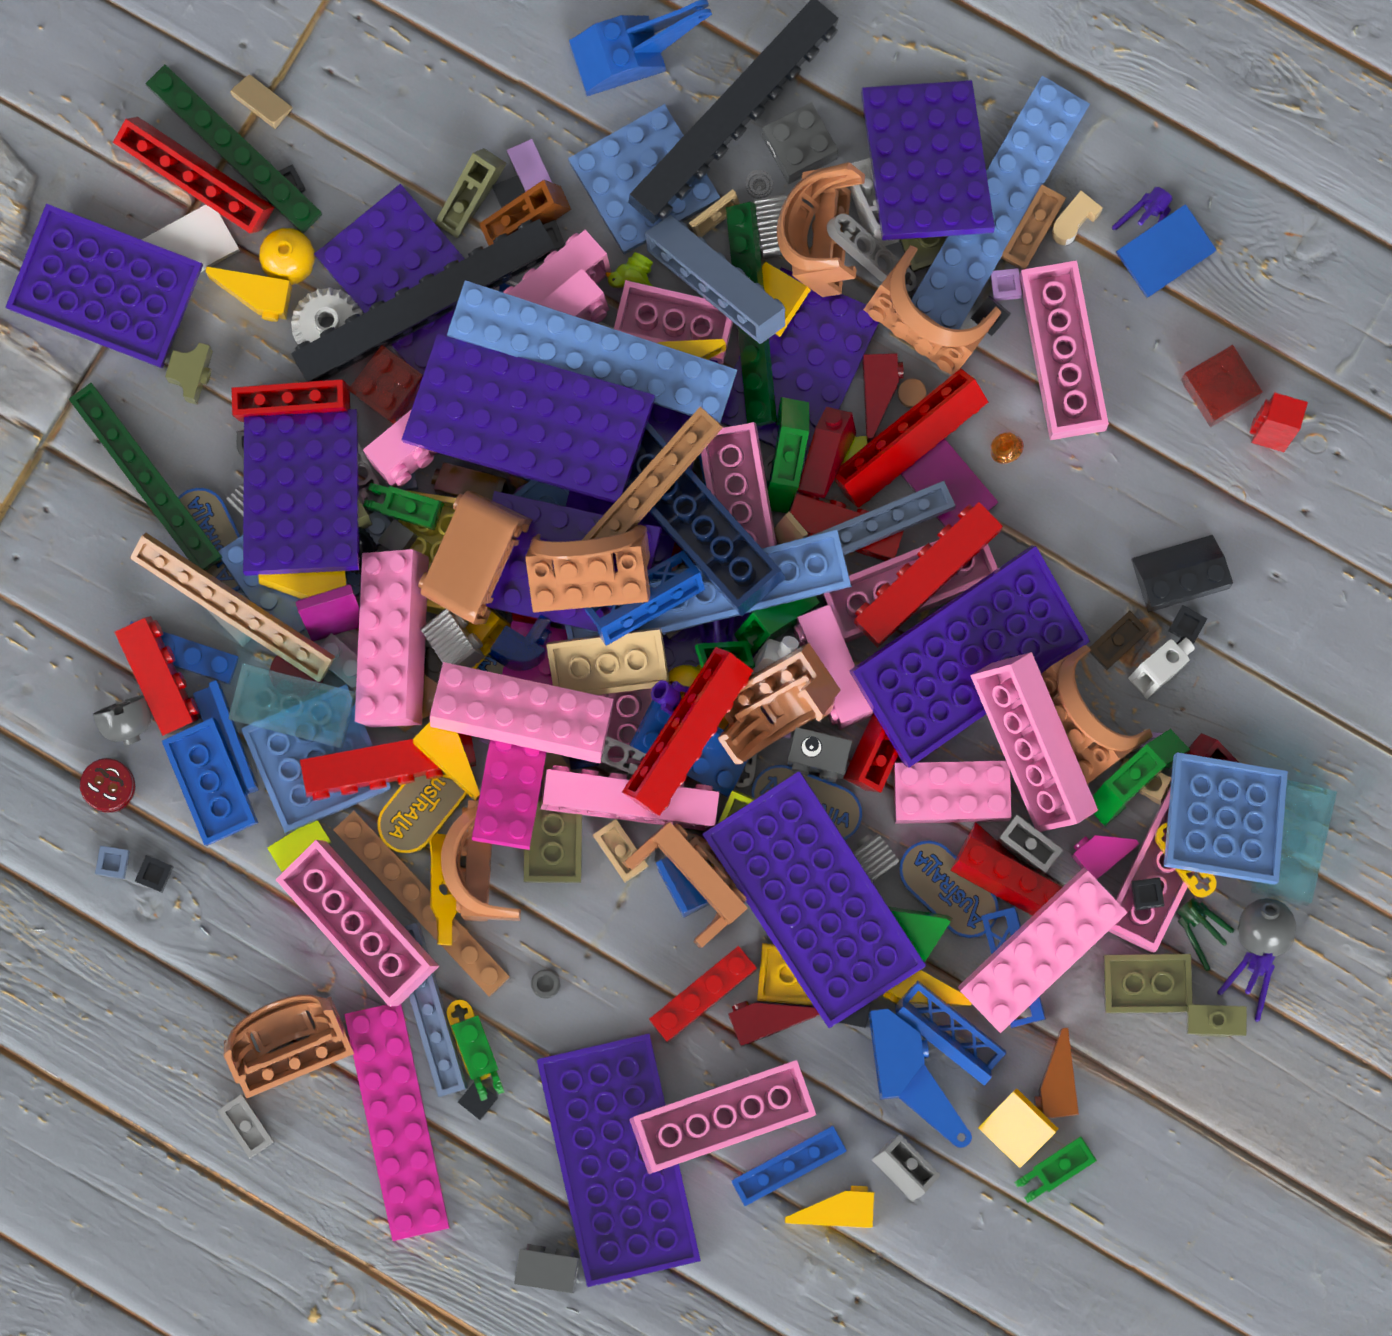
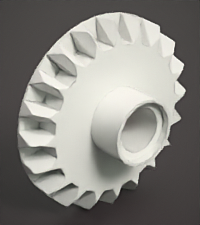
[291,287,363,345]

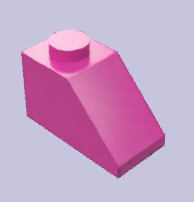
[1071,835,1140,880]

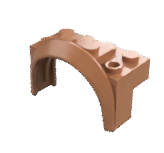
[777,162,865,297]
[863,245,1001,375]
[525,525,650,612]
[718,643,841,764]
[1041,645,1153,784]
[441,800,521,922]
[622,822,748,948]
[224,995,354,1099]

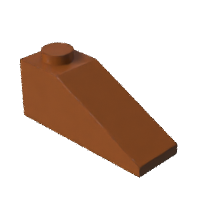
[479,180,571,246]
[1034,1028,1079,1119]

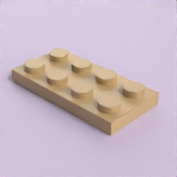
[546,627,670,695]

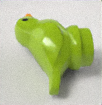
[606,252,654,288]

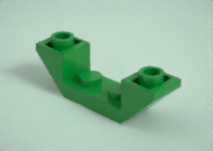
[766,397,809,513]
[1093,728,1190,827]

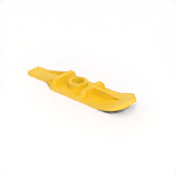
[429,834,457,946]

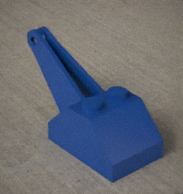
[569,0,712,96]
[868,1009,972,1148]

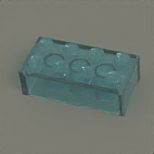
[228,664,356,748]
[1251,779,1337,906]

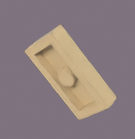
[593,819,648,883]

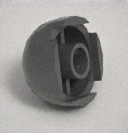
[93,695,152,745]
[1238,898,1296,956]

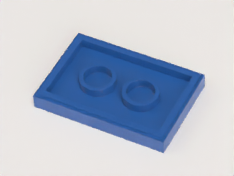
[1116,204,1217,298]

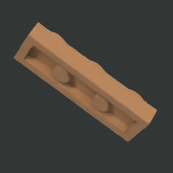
[1001,185,1066,270]

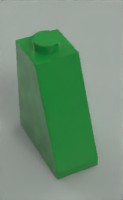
[734,596,820,656]
[888,906,953,962]

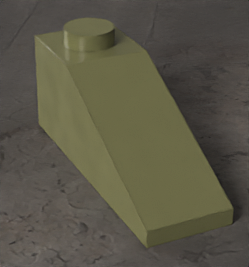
[435,148,507,238]

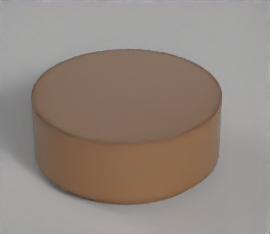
[898,379,926,408]

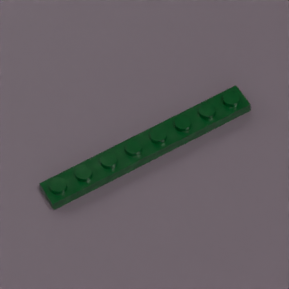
[145,64,323,234]
[726,202,777,427]
[69,383,223,571]

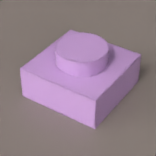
[990,268,1022,301]

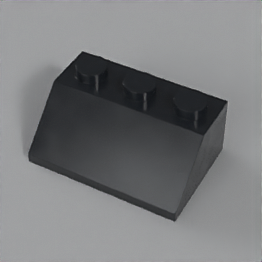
[1131,535,1233,613]

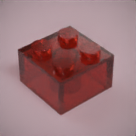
[347,345,423,425]
[1181,345,1263,428]

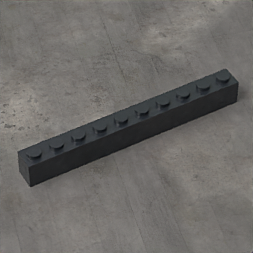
[628,0,839,224]
[291,219,556,382]

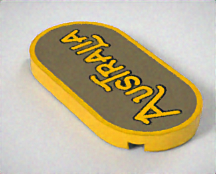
[377,772,468,853]

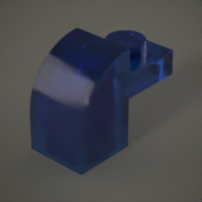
[490,614,552,671]

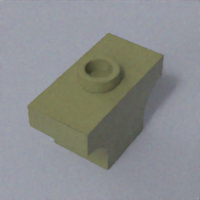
[165,343,213,405]
[1187,1005,1247,1037]

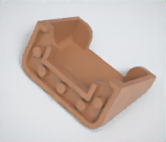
[418,491,533,625]

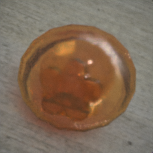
[991,433,1024,464]

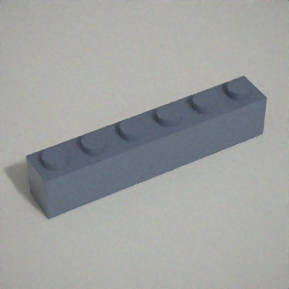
[645,215,785,344]

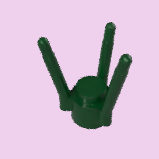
[1177,897,1234,971]

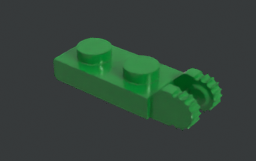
[363,483,444,530]
[451,1015,505,1101]
[1014,1136,1097,1203]

